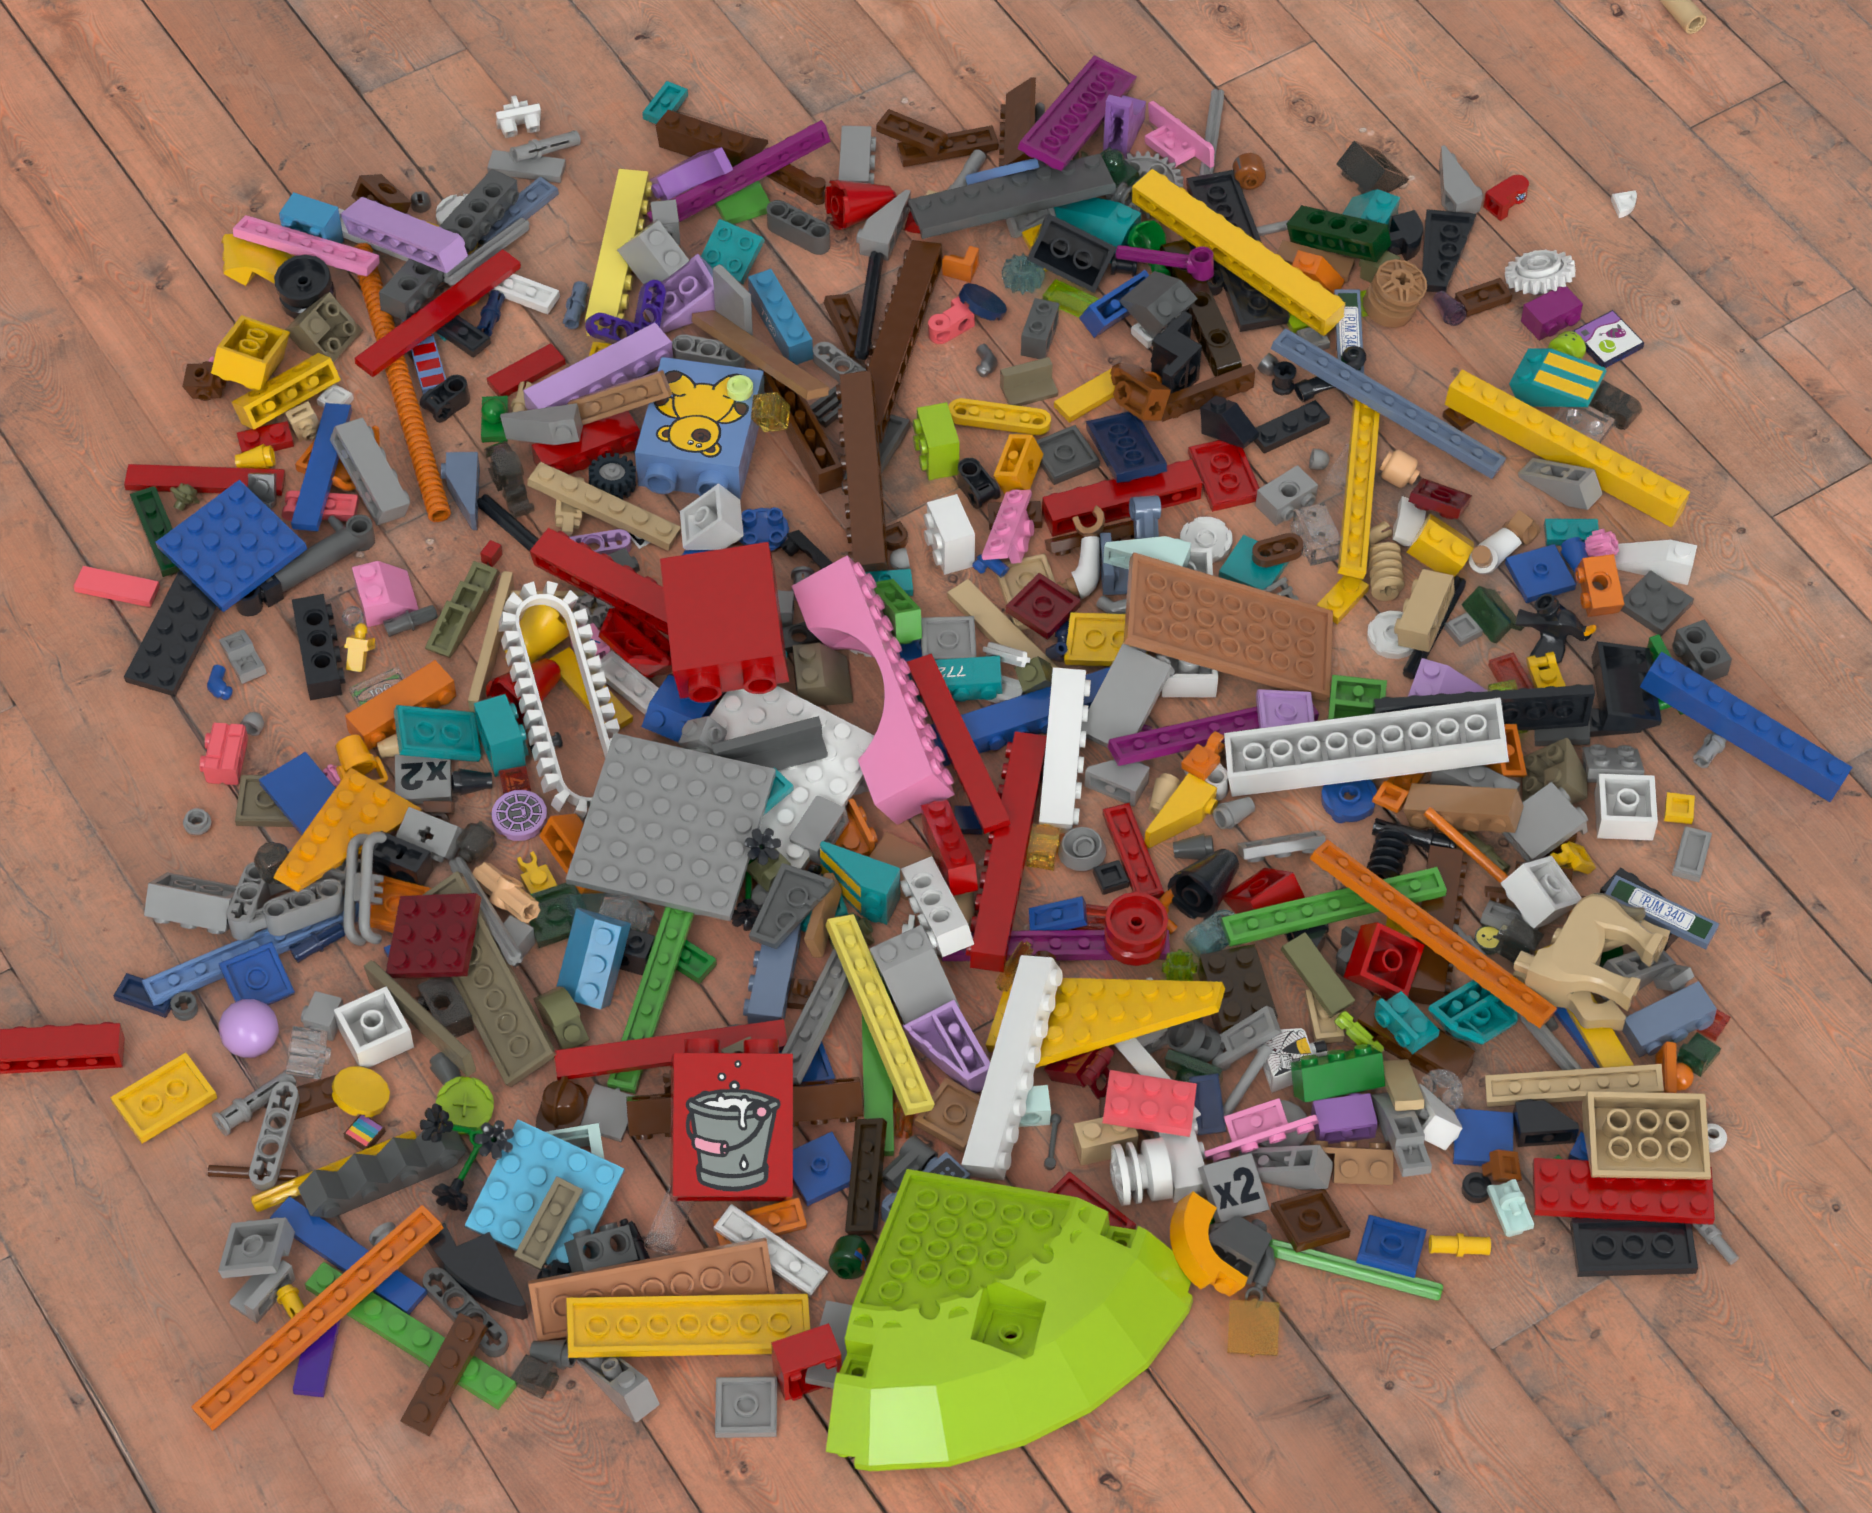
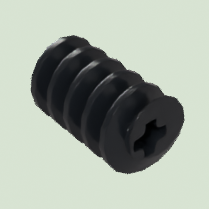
[1367,828,1411,880]

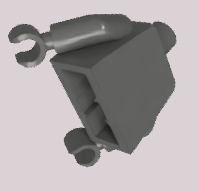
[1208,1216,1276,1309]

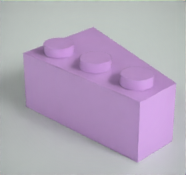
[903,1000,990,1094]

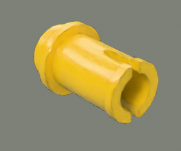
[276,1284,305,1319]

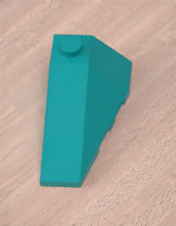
[1053,197,1142,264]

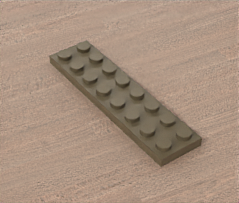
[423,871,557,1087]

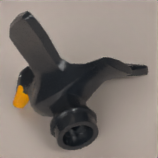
[1516,594,1596,664]

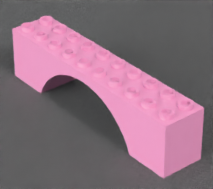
[792,555,955,825]

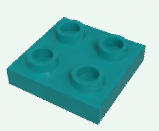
[701,219,765,285]

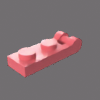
[281,490,359,521]

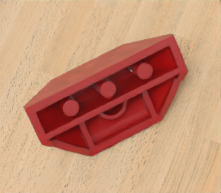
[598,608,673,678]

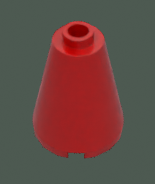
[825,180,897,230]
[486,658,561,725]

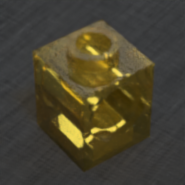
[751,392,790,432]
[1026,824,1060,871]

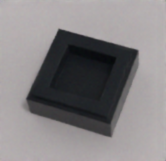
[1093,860,1129,895]

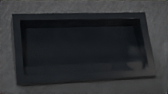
[1591,641,1662,731]

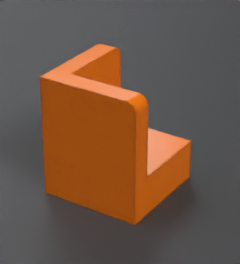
[942,246,979,283]

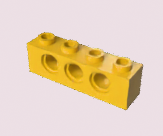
[232,353,341,430]

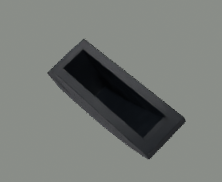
[425,1223,528,1320]

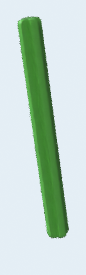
[1269,1239,1443,1301]

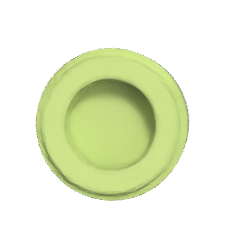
[727,375,753,401]

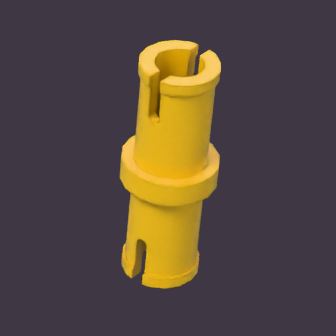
[1428,1233,1491,1257]

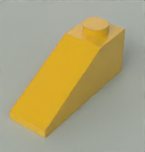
[1145,773,1218,849]

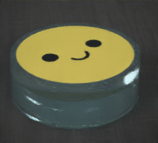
[1474,925,1503,955]

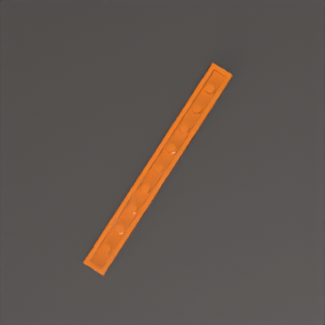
[1310,839,1557,1029]
[191,1205,444,1431]

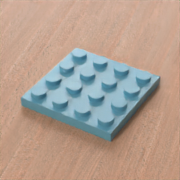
[465,1119,625,1266]

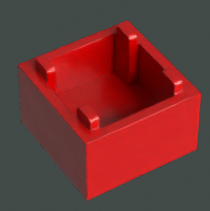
[771,1323,842,1401]

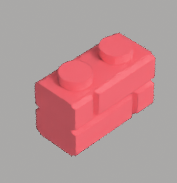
[199,722,248,785]

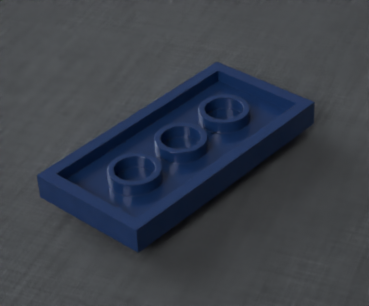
[1086,411,1167,483]

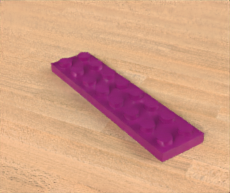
[1018,55,1137,171]

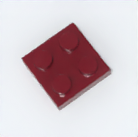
[1408,478,1472,519]
[1005,573,1081,640]

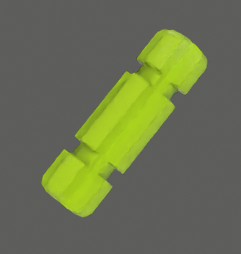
[1334,1011,1384,1052]

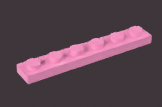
[233,215,380,276]

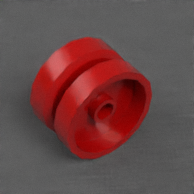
[1104,892,1168,966]

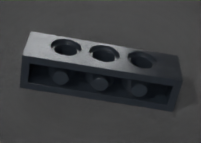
[292,594,346,701]

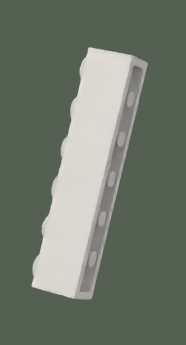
[1039,667,1091,834]

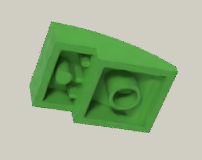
[1328,675,1387,720]

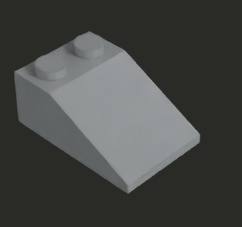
[869,924,960,1025]

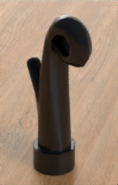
[1294,346,1366,403]

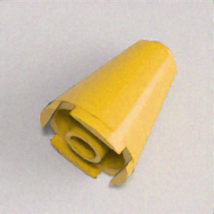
[504,605,570,664]

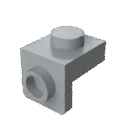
[678,716,727,752]

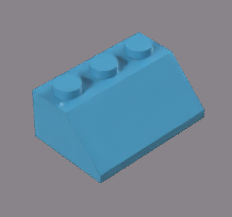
[556,908,631,1010]

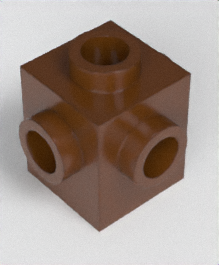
[182,361,226,401]

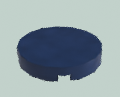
[959,283,1007,321]

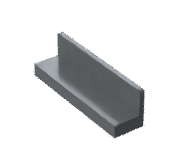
[711,716,828,770]

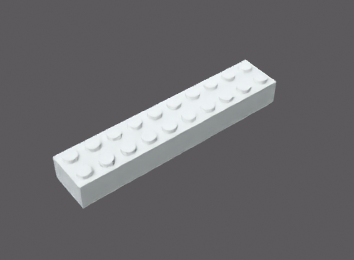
[1224,698,1509,797]

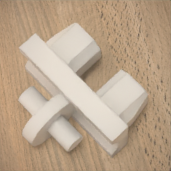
[496,95,541,138]

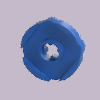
[1321,779,1377,823]

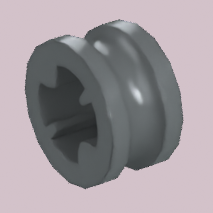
[1113,182,1132,206]
[170,992,198,1021]

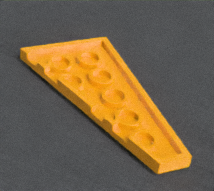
[273,768,423,892]

